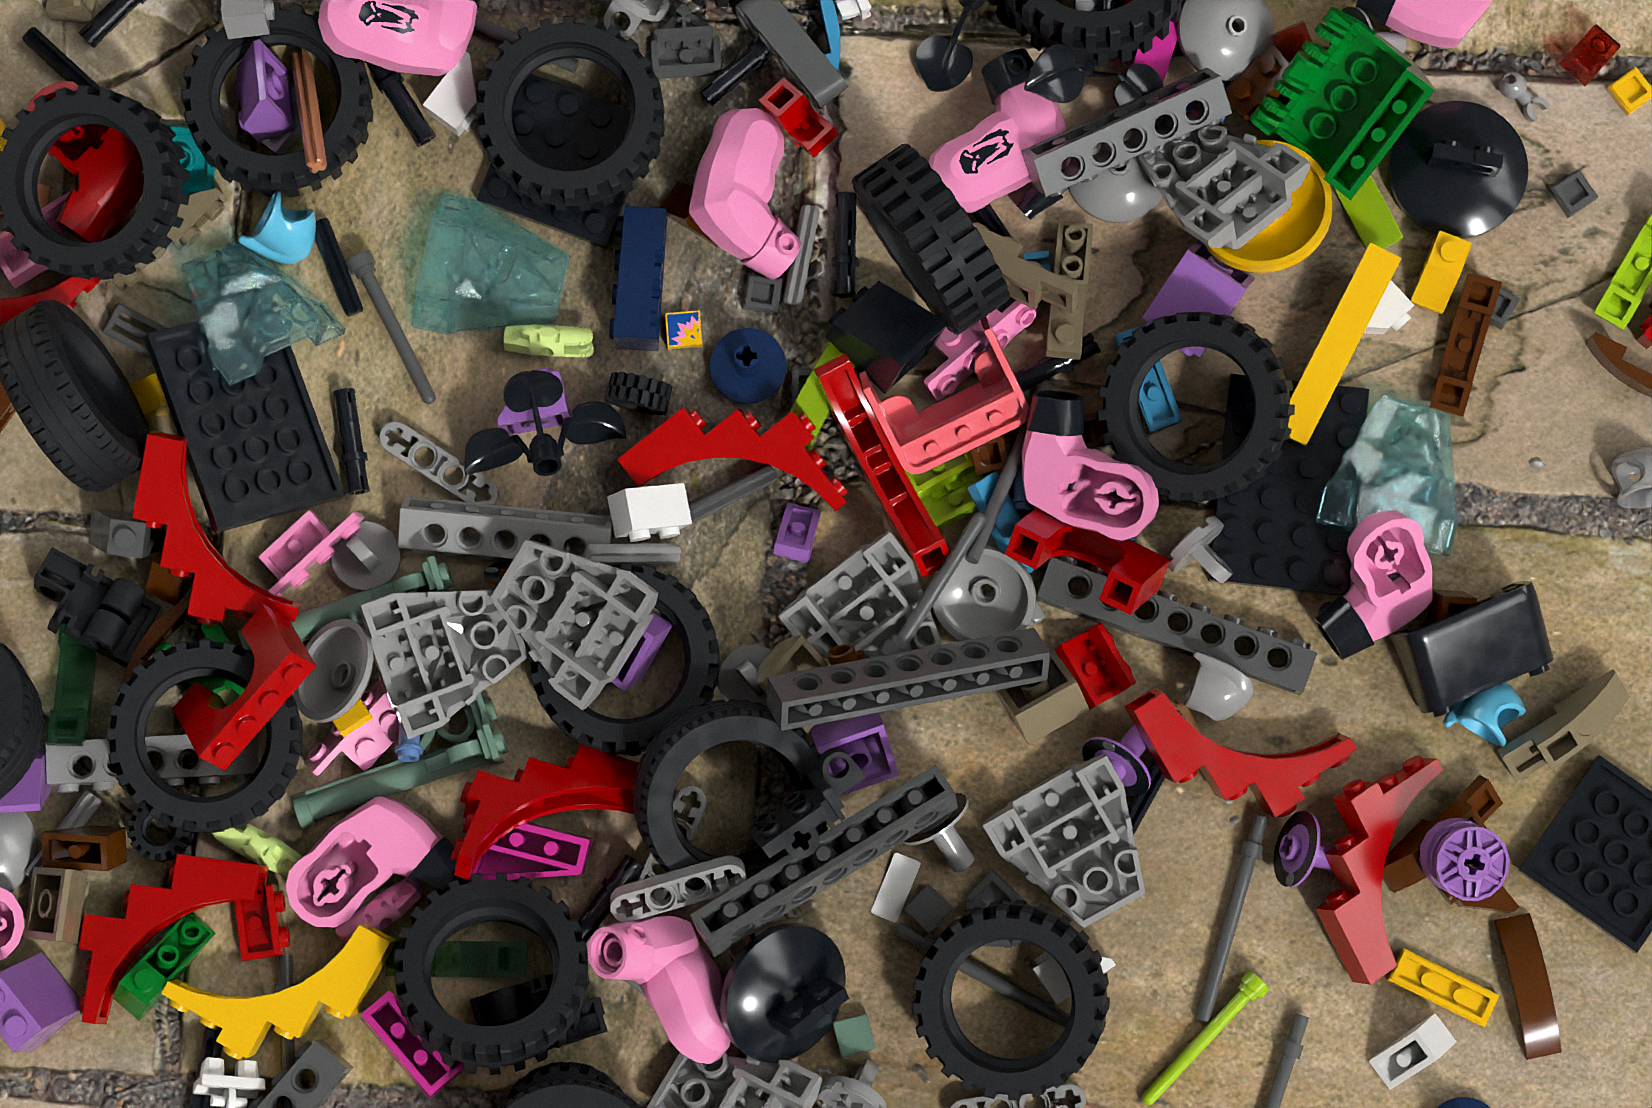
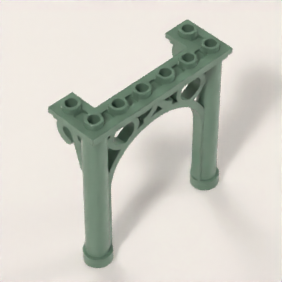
[238,555,509,829]

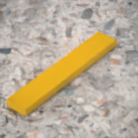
[1288,242,1402,446]

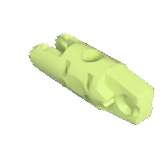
[504,324,594,358]
[212,824,303,877]

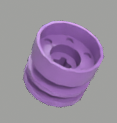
[1419,818,1510,901]

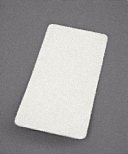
[871,852,921,923]

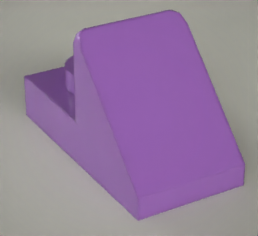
[773,502,821,562]

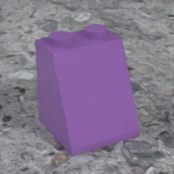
[1142,240,1255,357]
[0,952,81,1053]

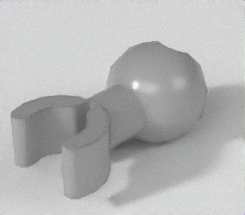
[1499,72,1549,122]

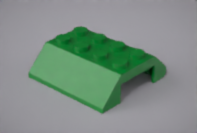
[1249,7,1435,200]

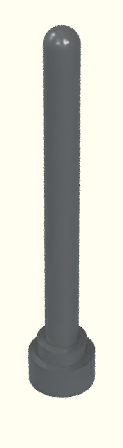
[345,250,436,404]
[880,513,986,655]

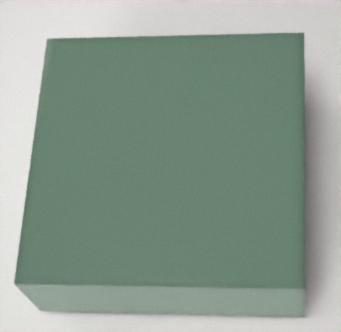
[833,1014,876,1057]

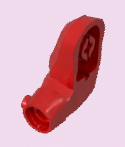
[26,81,144,243]

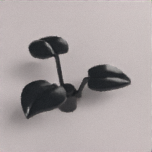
[915,0,1016,92]
[1024,0,1164,121]
[464,370,626,476]

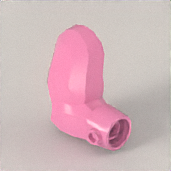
[689,108,802,280]
[587,916,731,1064]

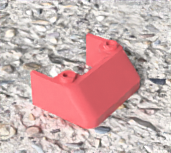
[859,316,1029,474]

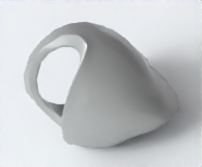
[1611,447,1652,509]
[1183,651,1254,721]

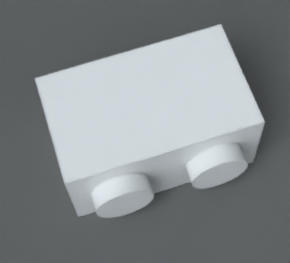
[607,483,692,542]

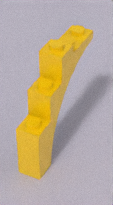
[161,923,397,1060]

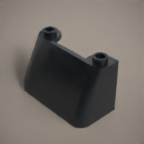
[1390,581,1554,717]

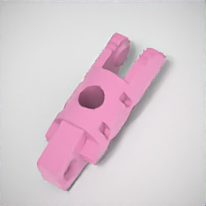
[335,878,422,945]

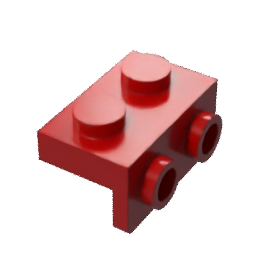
[1055,623,1136,710]
[234,884,290,961]

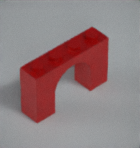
[1005,508,1171,615]
[173,604,316,771]

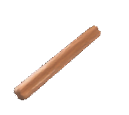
[291,50,327,173]

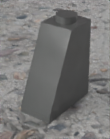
[88,508,161,558]

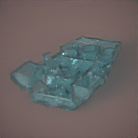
[412,193,570,335]
[181,240,346,386]
[1317,394,1458,557]

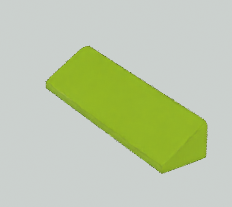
[1324,171,1403,249]

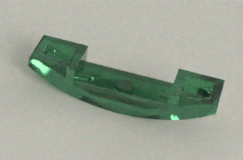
[46,623,97,746]
[385,941,528,977]

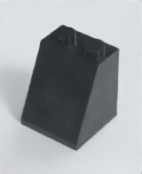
[825,281,947,394]

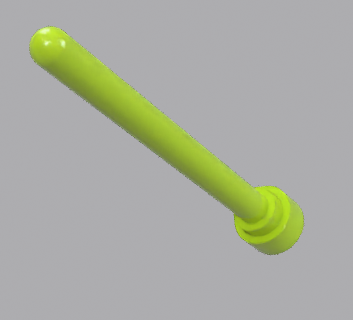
[1141,969,1270,1106]

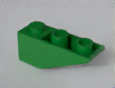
[113,913,216,1021]

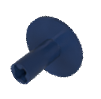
[710,328,786,404]

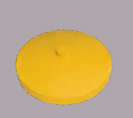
[1202,140,1333,273]

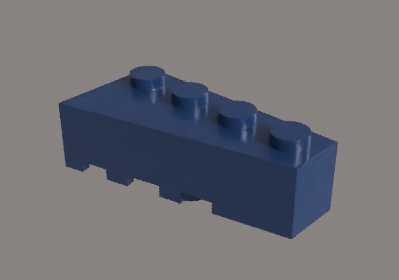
[609,206,668,351]

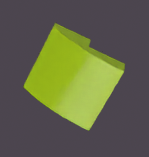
[903,451,983,531]

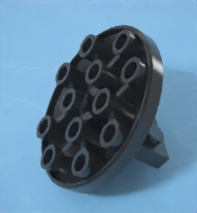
[1388,101,1528,238]
[719,923,850,1063]

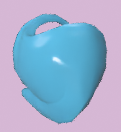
[238,191,316,264]
[1443,682,1526,747]

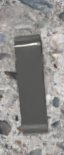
[736,0,848,109]

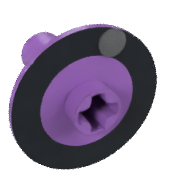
[1082,724,1151,796]
[1273,811,1333,888]

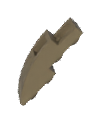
[110,188,227,291]
[1046,220,1093,360]
[973,222,1079,313]
[1497,669,1630,782]

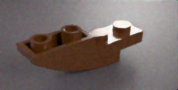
[1383,775,1503,893]

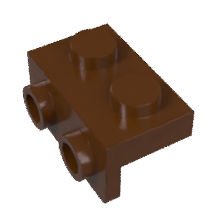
[1225,44,1290,129]

